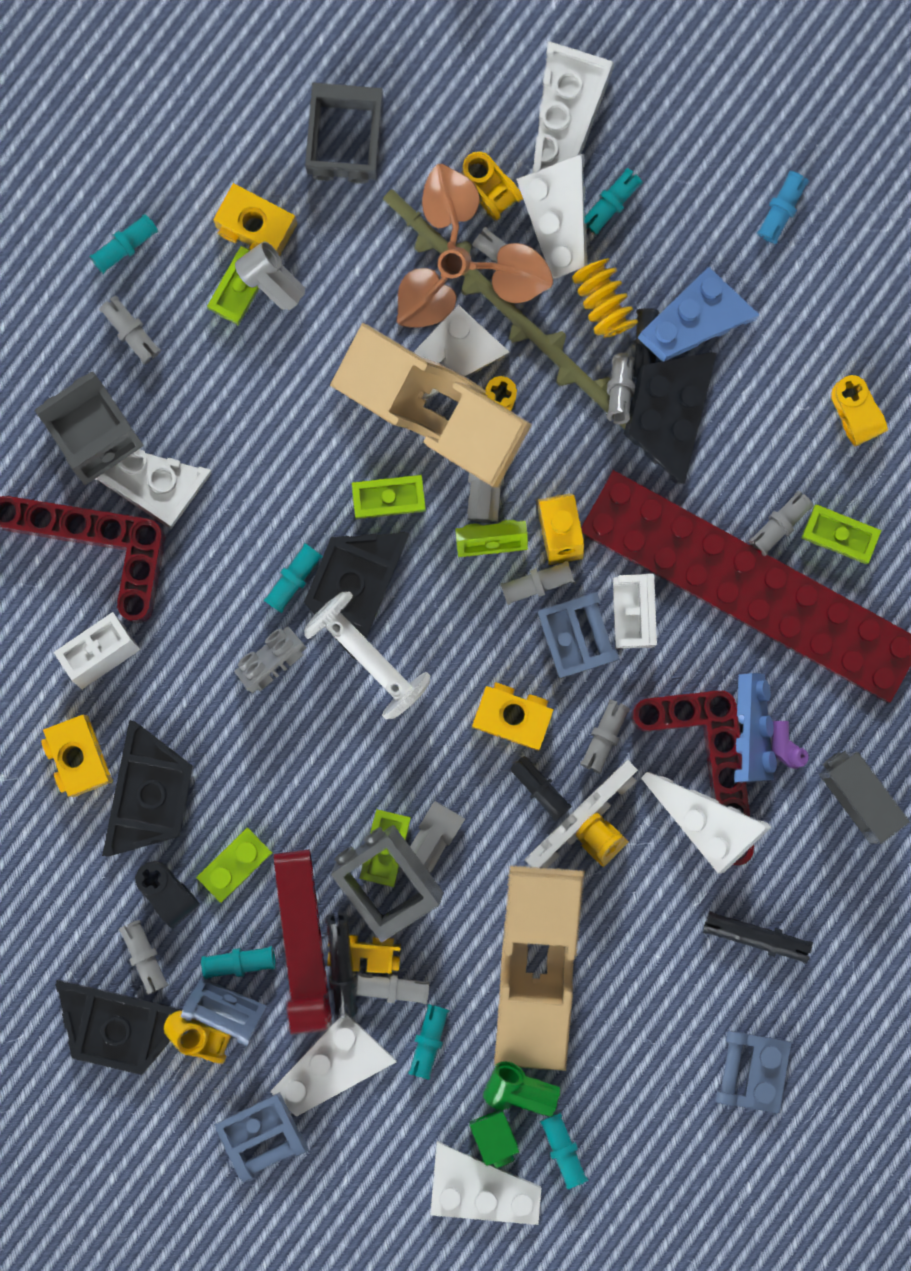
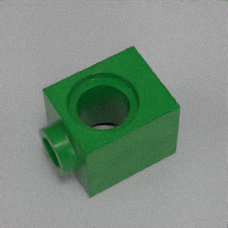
[469,1110,520,1168]

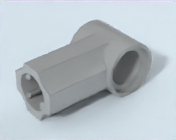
[235,241,305,310]
[467,473,504,523]
[410,801,465,873]

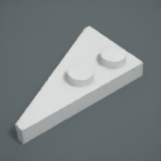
[641,772,772,874]

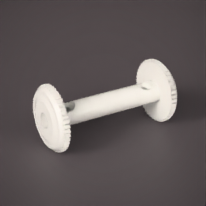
[304,592,430,719]

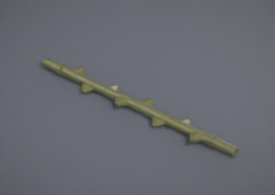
[383,189,626,430]

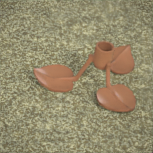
[397,164,553,328]

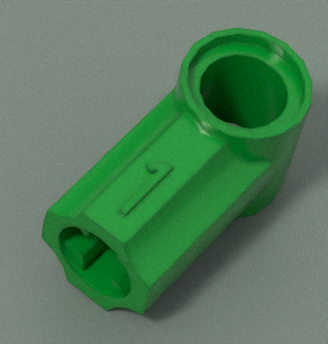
[483,1061,560,1117]

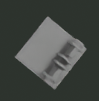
[234,626,307,694]

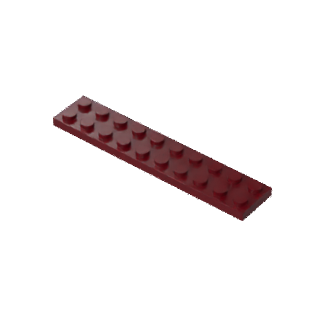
[581,470,911,704]

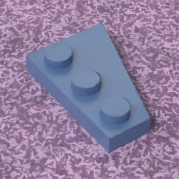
[637,267,759,362]
[735,673,777,782]

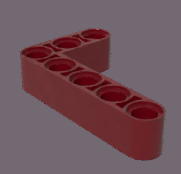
[0,496,165,623]
[631,690,754,865]
[274,849,332,1035]

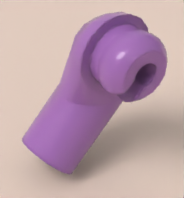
[771,721,809,769]

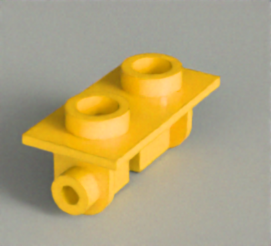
[327,934,401,974]

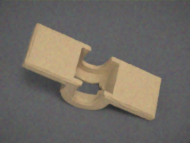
[330,323,532,488]
[494,866,584,1071]

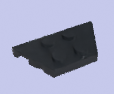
[624,352,717,485]
[304,532,409,660]
[102,720,194,857]
[55,979,183,1075]

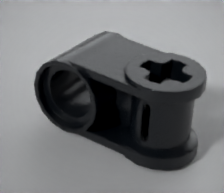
[135,861,200,929]

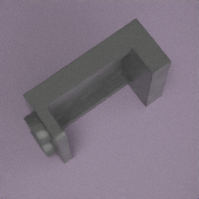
[35,372,144,485]

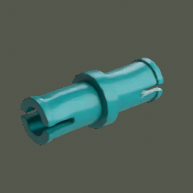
[585,168,643,235]
[89,214,159,274]
[263,543,323,613]
[201,946,276,979]
[408,1004,450,1080]
[540,1112,588,1189]

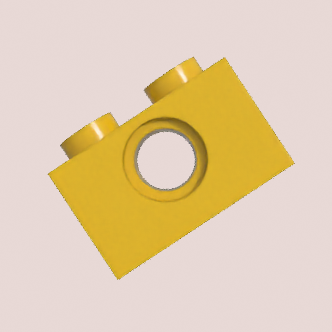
[213,183,297,256]
[472,682,554,751]
[41,714,113,797]

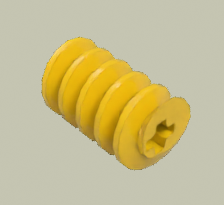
[572,258,639,338]

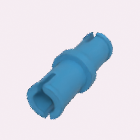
[757,171,809,244]

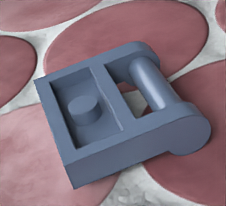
[537,592,620,679]
[180,977,267,1047]
[715,1030,791,1114]
[214,1092,308,1182]

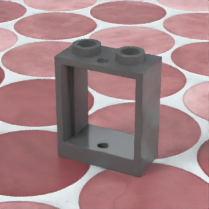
[305,83,384,184]
[819,751,910,844]
[330,824,444,943]

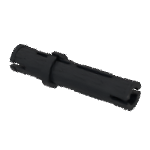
[703,911,813,964]
[325,912,358,1018]

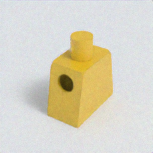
[536,493,584,566]

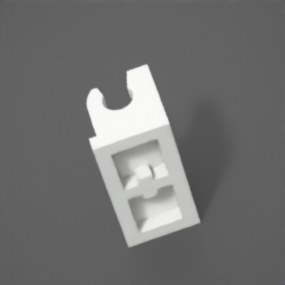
[613,574,657,649]
[53,612,141,689]

